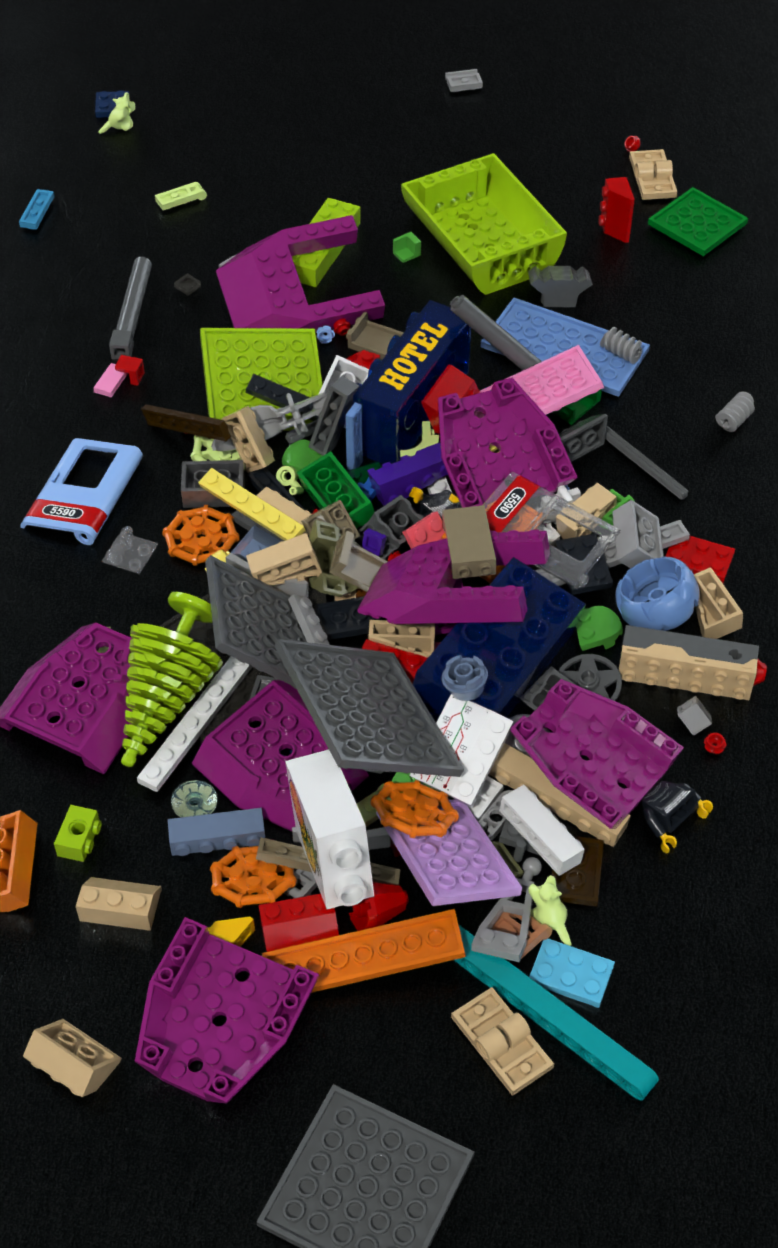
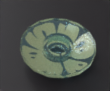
[171,780,218,818]

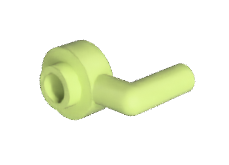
[276,466,304,495]

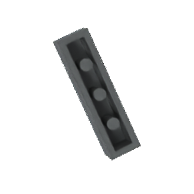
[308,376,359,456]

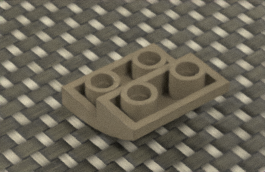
[301,500,360,540]

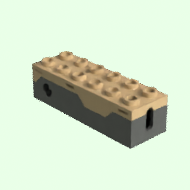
[619,625,767,700]

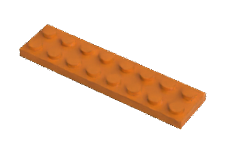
[262,909,466,993]

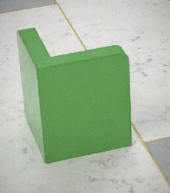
[393,232,421,263]

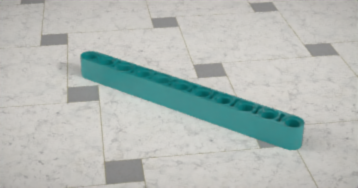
[454,924,659,1100]

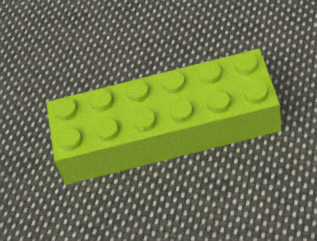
[292,198,360,287]

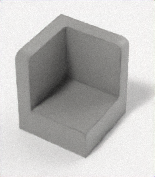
[677,696,712,735]

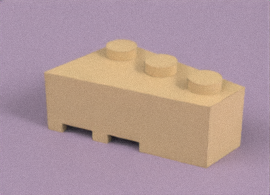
[556,483,617,539]
[246,533,322,585]
[694,567,743,639]
[369,620,435,672]

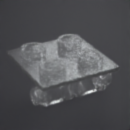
[102,526,158,574]

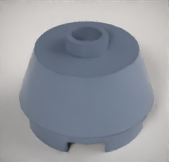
[442,655,488,701]

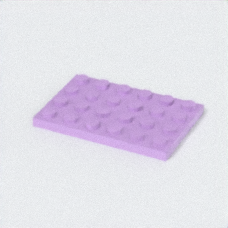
[376,799,522,906]

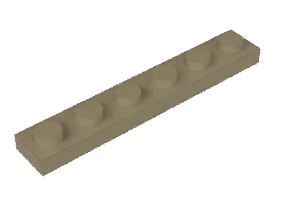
[256,837,400,885]

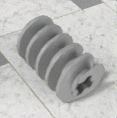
[600,327,642,364]
[715,392,755,432]

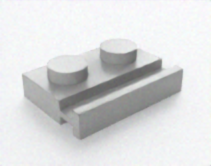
[445,69,483,92]

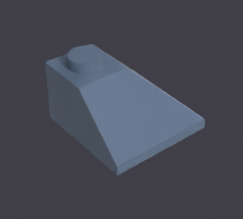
[231,525,281,562]

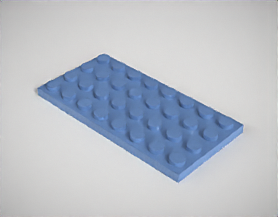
[481,298,650,397]

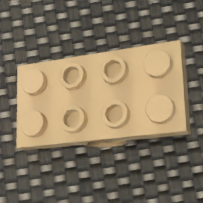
[629,149,677,200]
[451,987,554,1096]

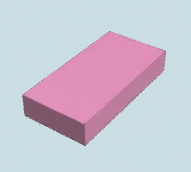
[94,363,128,397]

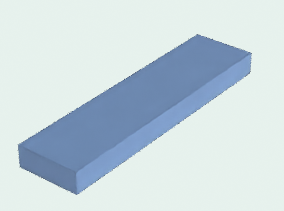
[345,403,363,471]

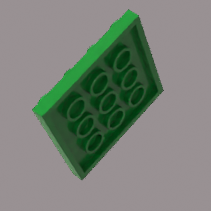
[648,187,748,256]

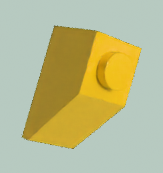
[207,917,255,947]

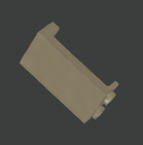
[346,312,425,368]
[442,505,496,579]
[329,531,388,592]

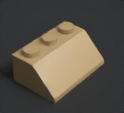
[221,406,275,473]
[76,877,162,931]
[23,1019,122,1097]

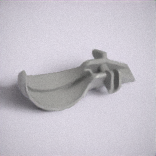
[211,392,327,451]

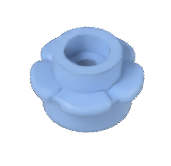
[316,325,335,344]

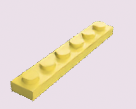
[198,468,305,541]

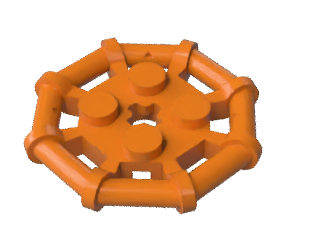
[162,505,240,566]
[371,780,459,839]
[210,846,297,908]

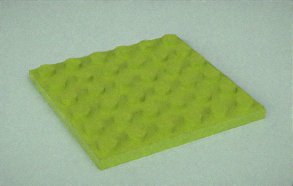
[200,328,322,431]

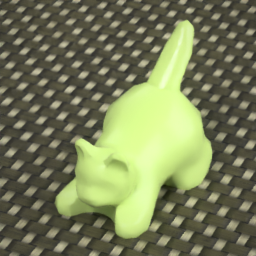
[98,92,135,134]
[528,875,571,946]

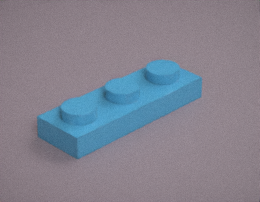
[19,189,54,230]

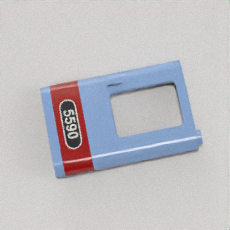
[20,438,143,545]

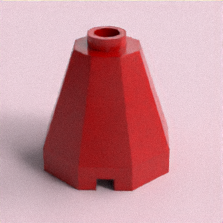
[349,882,409,931]

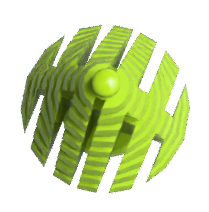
[121,592,223,767]

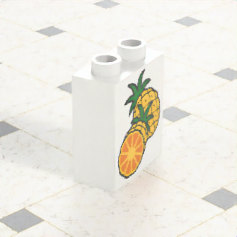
[285,750,374,910]

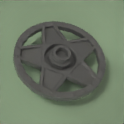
[559,654,622,701]

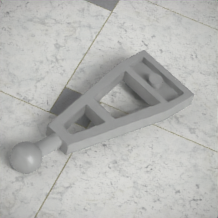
[471,857,542,962]

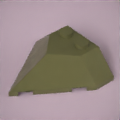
[309,520,364,597]

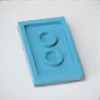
[529,939,615,1008]

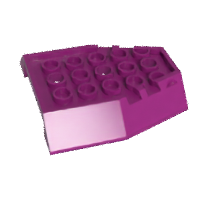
[438,377,578,509]
[0,623,133,774]
[510,679,684,829]
[192,680,369,831]
[135,917,320,1104]

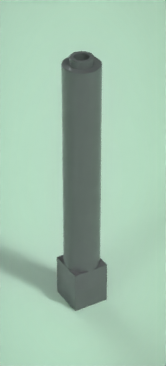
[109,257,152,359]
[450,295,542,371]

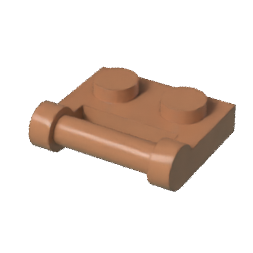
[491,912,552,959]

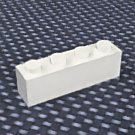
[499,785,585,876]

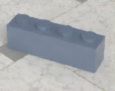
[168,808,265,856]

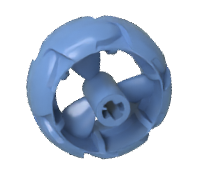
[615,557,700,631]

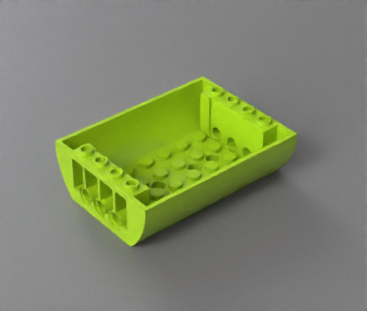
[401,153,567,295]

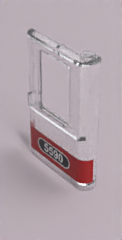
[483,472,621,589]

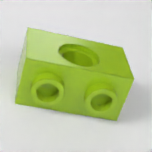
[54,805,102,862]

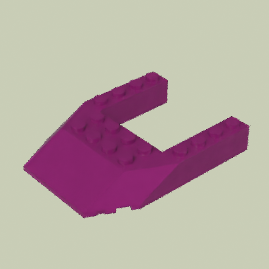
[216,215,385,333]
[357,529,550,624]

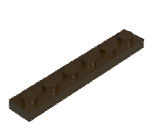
[141,404,231,442]

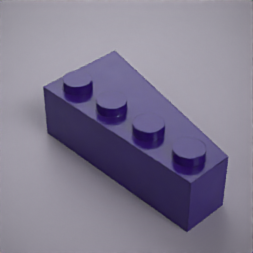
[367,443,448,506]

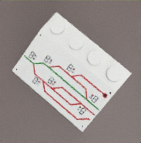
[409,694,514,807]

